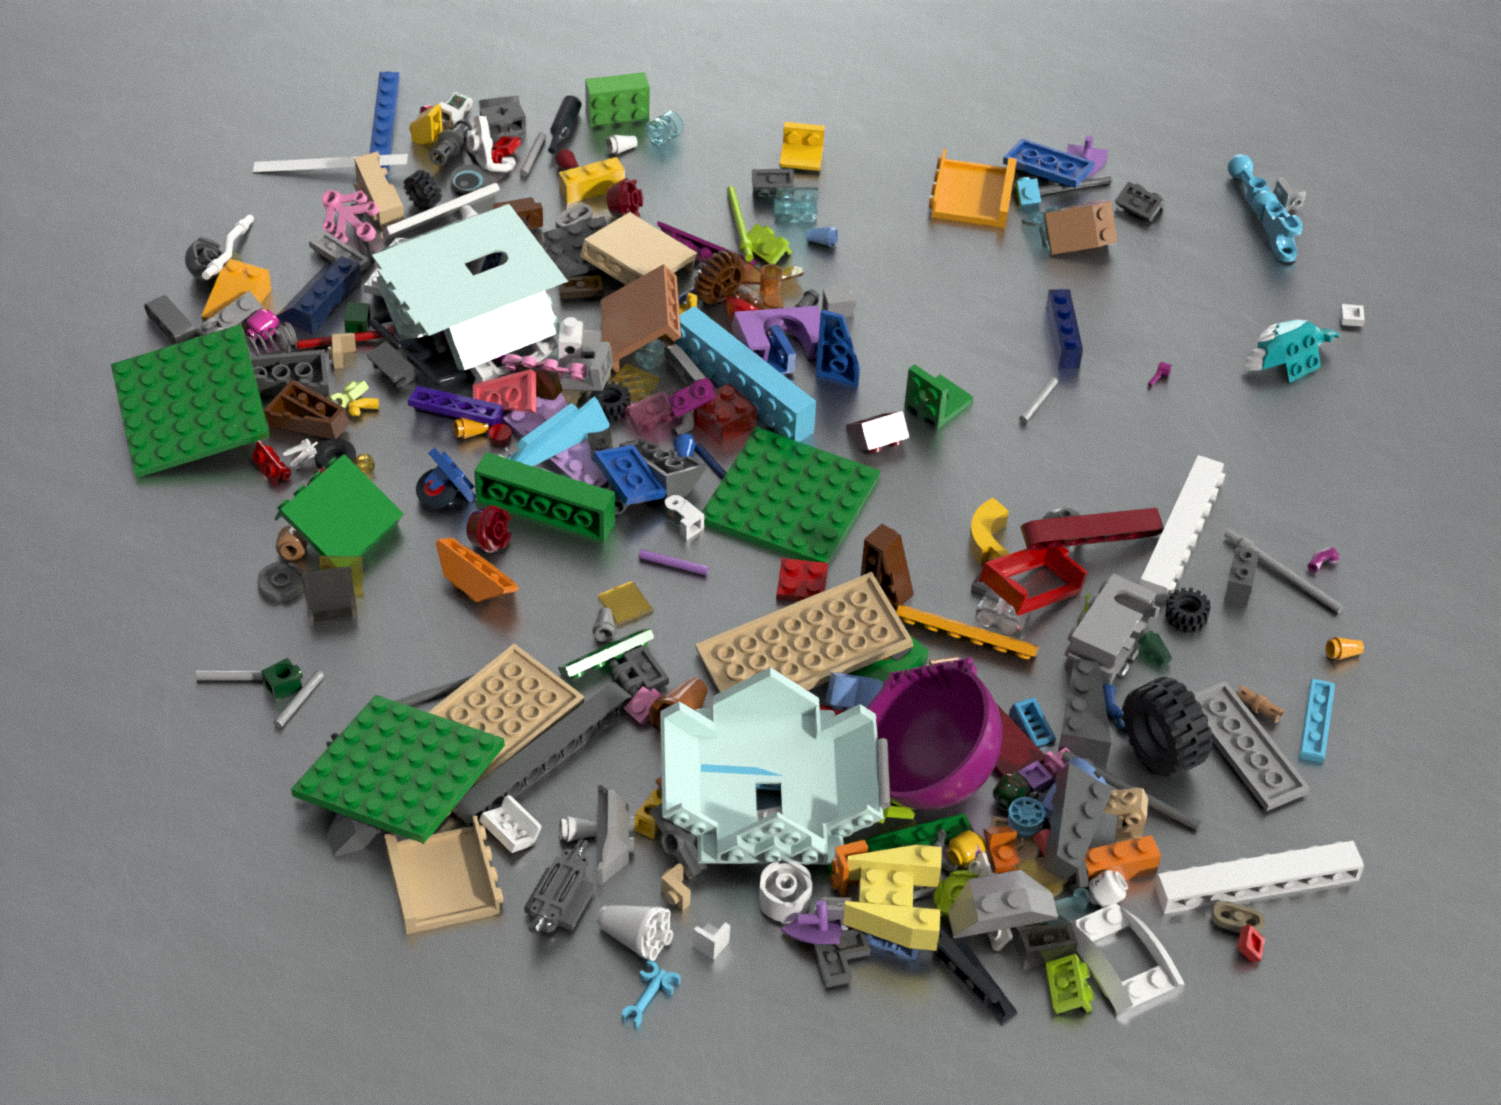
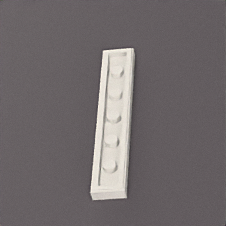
[382,183,500,240]

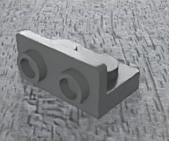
[1115,181,1165,222]

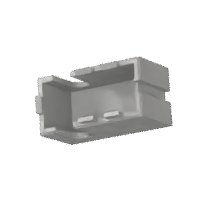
[1065,573,1160,684]

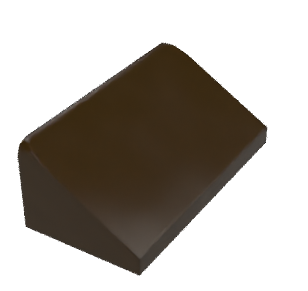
[519,365,563,400]

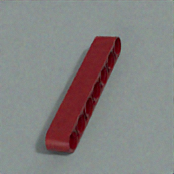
[1020,508,1164,550]

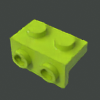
[747,223,792,267]

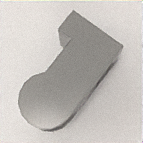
[581,329,602,359]

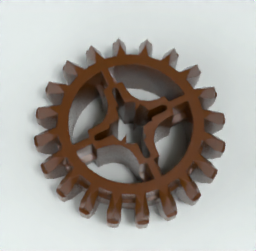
[693,249,747,306]

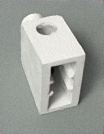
[559,317,583,368]

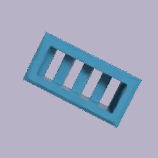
[1009,697,1056,747]

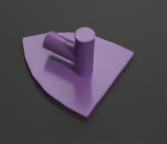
[1067,136,1108,176]
[780,900,842,944]

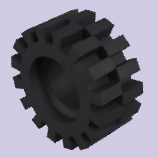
[403,170,442,211]
[590,381,631,422]
[1165,587,1211,632]

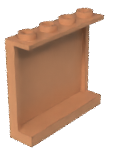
[600,264,681,373]

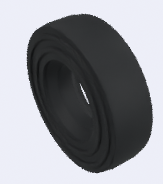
[315,438,357,469]

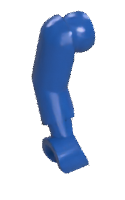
[1102,684,1125,729]

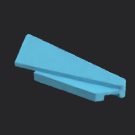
[507,397,609,466]

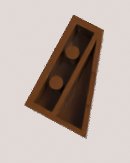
[264,380,350,439]
[860,523,914,611]

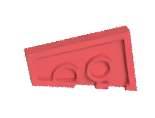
[473,369,536,413]

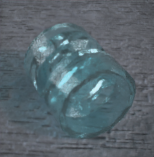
[645,110,684,147]

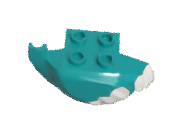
[1243,320,1340,382]

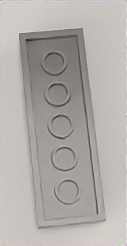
[1194,681,1310,811]

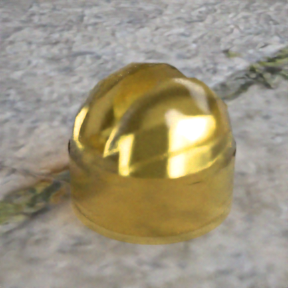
[355,453,375,474]

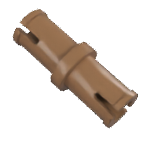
[1236,685,1284,723]

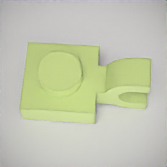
[327,381,369,408]

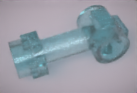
[1054,888,1091,915]

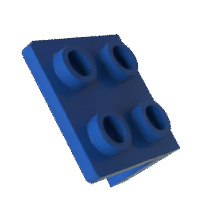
[767,324,796,375]

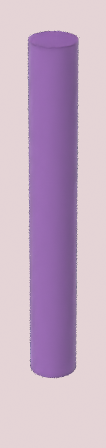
[639,549,709,576]

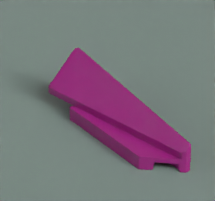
[657,221,756,274]

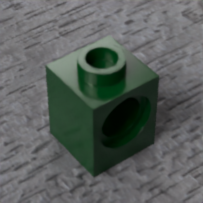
[344,302,371,333]
[261,658,303,702]

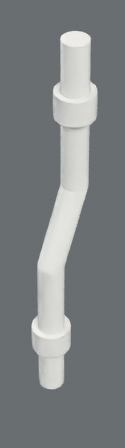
[202,215,254,280]

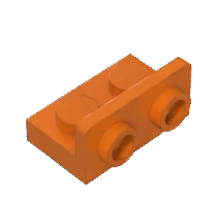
[830,840,868,898]

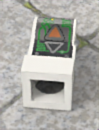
[440,93,473,128]
[665,495,704,540]

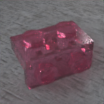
[624,390,676,433]

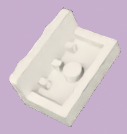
[479,795,541,853]

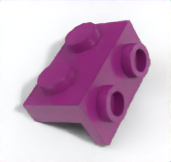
[667,377,716,418]

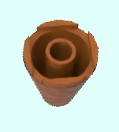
[649,677,708,735]

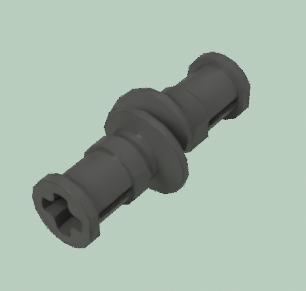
[429,119,473,166]

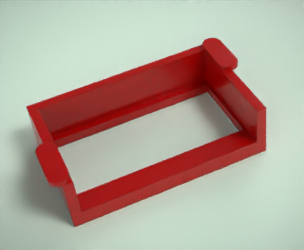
[978,547,1089,617]

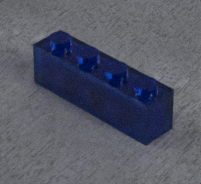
[1046,289,1083,369]

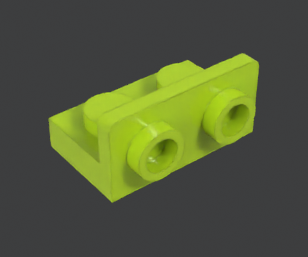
[1046,954,1094,1014]

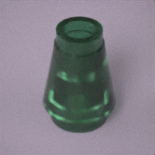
[1138,631,1173,667]

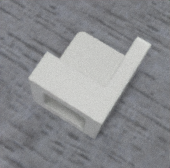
[692,923,730,960]

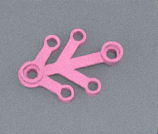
[322,190,379,244]
[502,354,588,381]

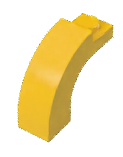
[969,497,1011,565]

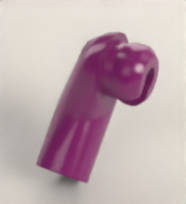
[1307,547,1340,572]

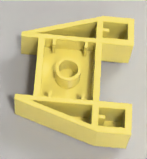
[843,845,942,951]

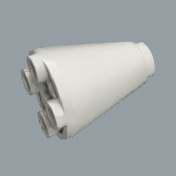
[597,905,673,961]

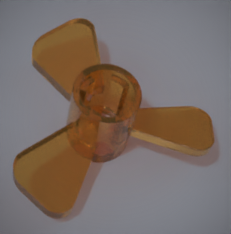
[742,261,804,309]

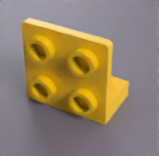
[779,122,825,171]

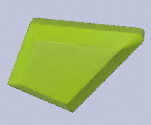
[878,802,915,823]

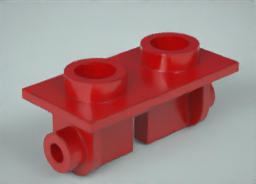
[252,440,291,487]

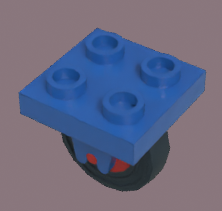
[416,447,476,509]

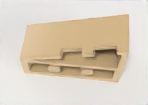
[354,151,404,228]

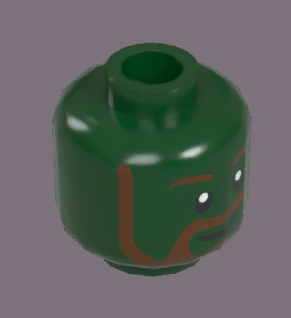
[992,772,1030,811]

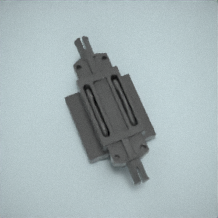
[524,839,595,935]

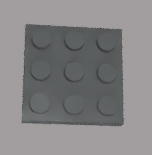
[543,216,607,278]

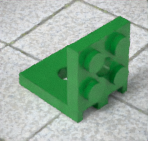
[904,364,973,429]

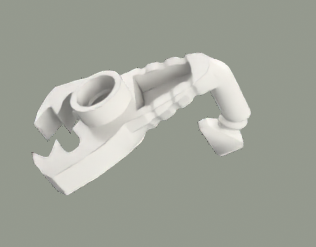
[465,116,516,172]

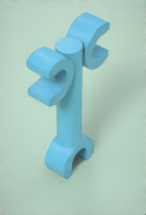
[622,960,681,1028]

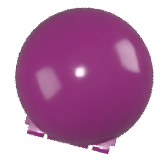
[867,657,1002,811]

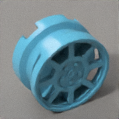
[1007,797,1045,838]

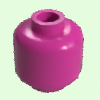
[246,309,280,342]

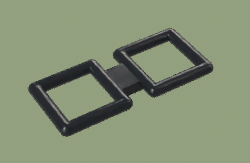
[368,313,475,387]

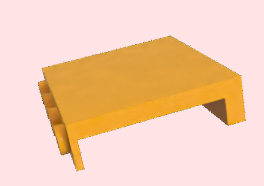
[928,149,1017,228]

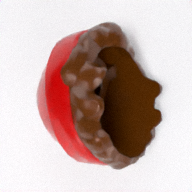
[724,290,765,324]

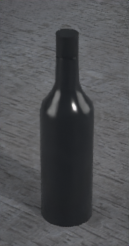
[548,95,582,154]

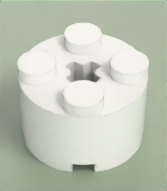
[759,861,812,925]

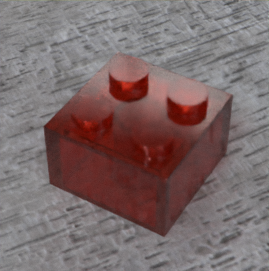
[693,383,757,446]

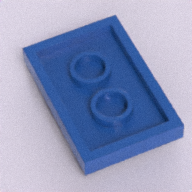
[592,445,667,505]

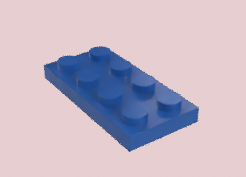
[1003,138,1095,188]

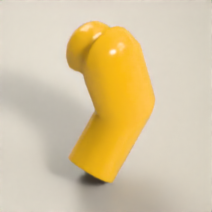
[347,398,379,416]

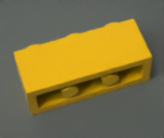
[559,157,625,204]

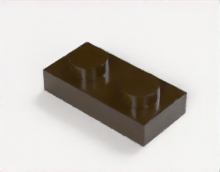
[559,275,603,299]

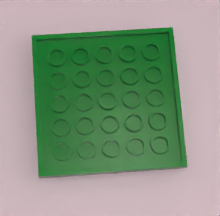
[111,324,270,478]
[702,427,881,565]
[291,695,505,844]

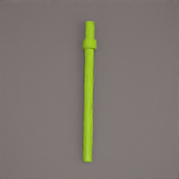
[727,186,754,262]

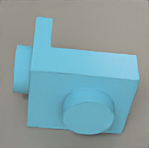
[1013,177,1041,207]

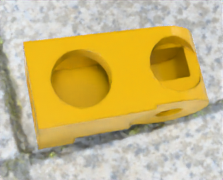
[634,789,662,840]

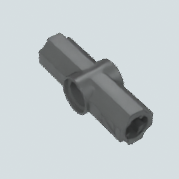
[650,803,708,879]

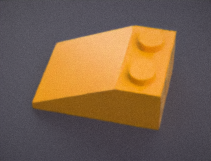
[201,259,271,328]

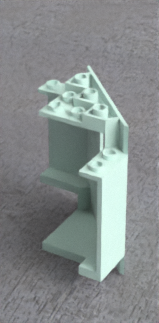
[372,204,568,370]
[660,667,884,864]

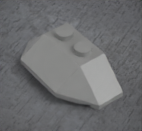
[597,785,634,884]
[948,870,1058,939]

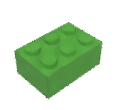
[585,72,650,126]

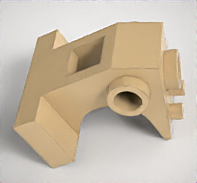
[1104,788,1148,843]

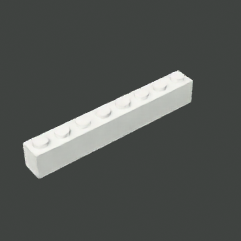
[1140,455,1226,603]
[1154,841,1364,914]

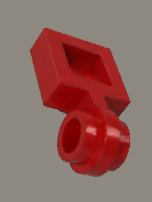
[491,136,521,164]

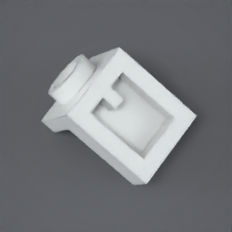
[814,897,853,931]

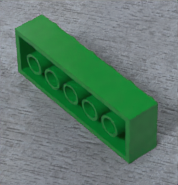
[474,452,615,543]

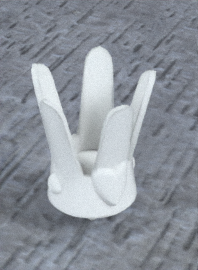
[283,438,318,470]

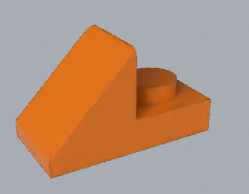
[983,826,1021,873]

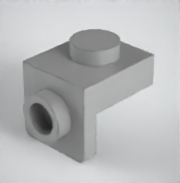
[1273,178,1307,210]

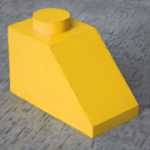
[409,104,443,148]

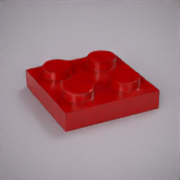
[776,558,828,602]

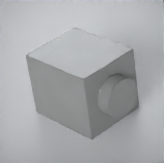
[822,286,856,317]

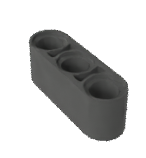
[144,295,196,345]

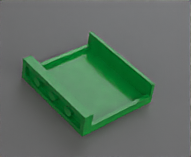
[274,454,404,579]

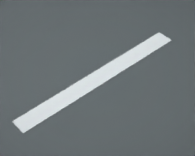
[253,154,408,172]

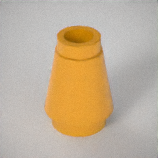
[453,417,488,440]
[1325,637,1364,661]

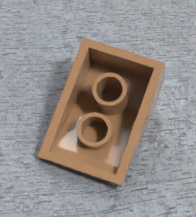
[1044,199,1118,255]

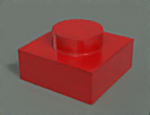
[1237,924,1265,963]

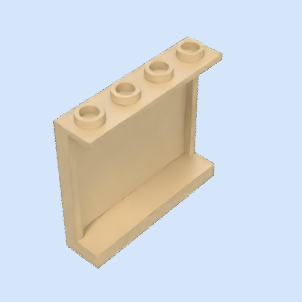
[580,212,697,285]
[384,816,504,934]

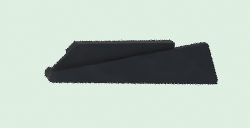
[933,916,1017,1025]

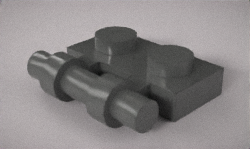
[608,645,669,697]

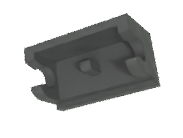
[367,341,417,388]

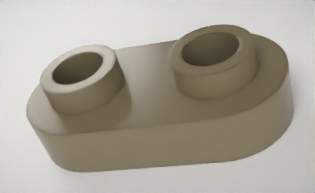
[1211,901,1265,934]

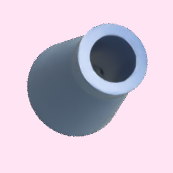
[806,226,838,247]

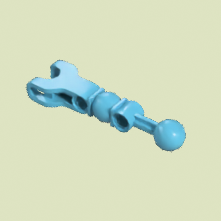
[1227,154,1303,262]

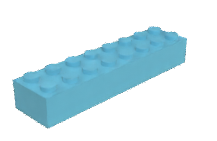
[674,306,816,442]

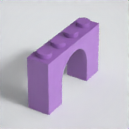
[731,306,820,362]

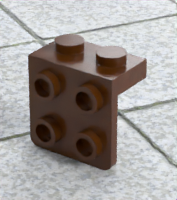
[493,197,543,229]

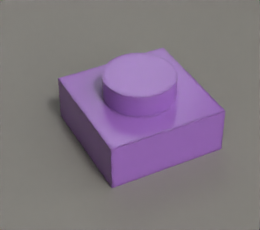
[1018,760,1053,792]

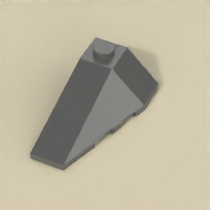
[620,438,706,500]

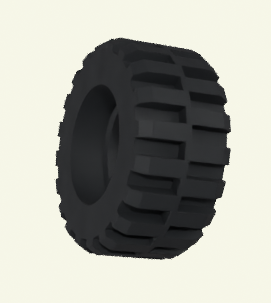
[1122,677,1213,778]

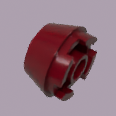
[606,178,643,218]
[466,506,511,553]

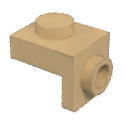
[328,333,356,369]
[661,863,691,911]

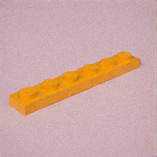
[896,605,1039,659]

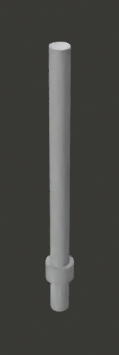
[1224,529,1344,614]

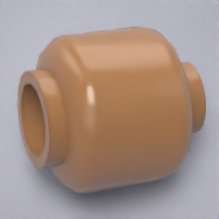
[275,525,308,561]

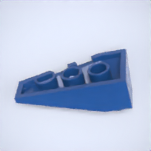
[815,310,860,387]

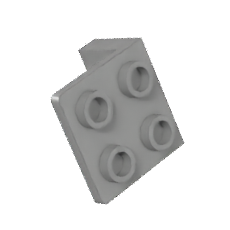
[560,342,613,391]

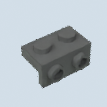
[752,169,795,198]

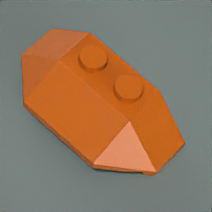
[436,537,519,602]

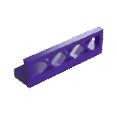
[408,386,503,427]

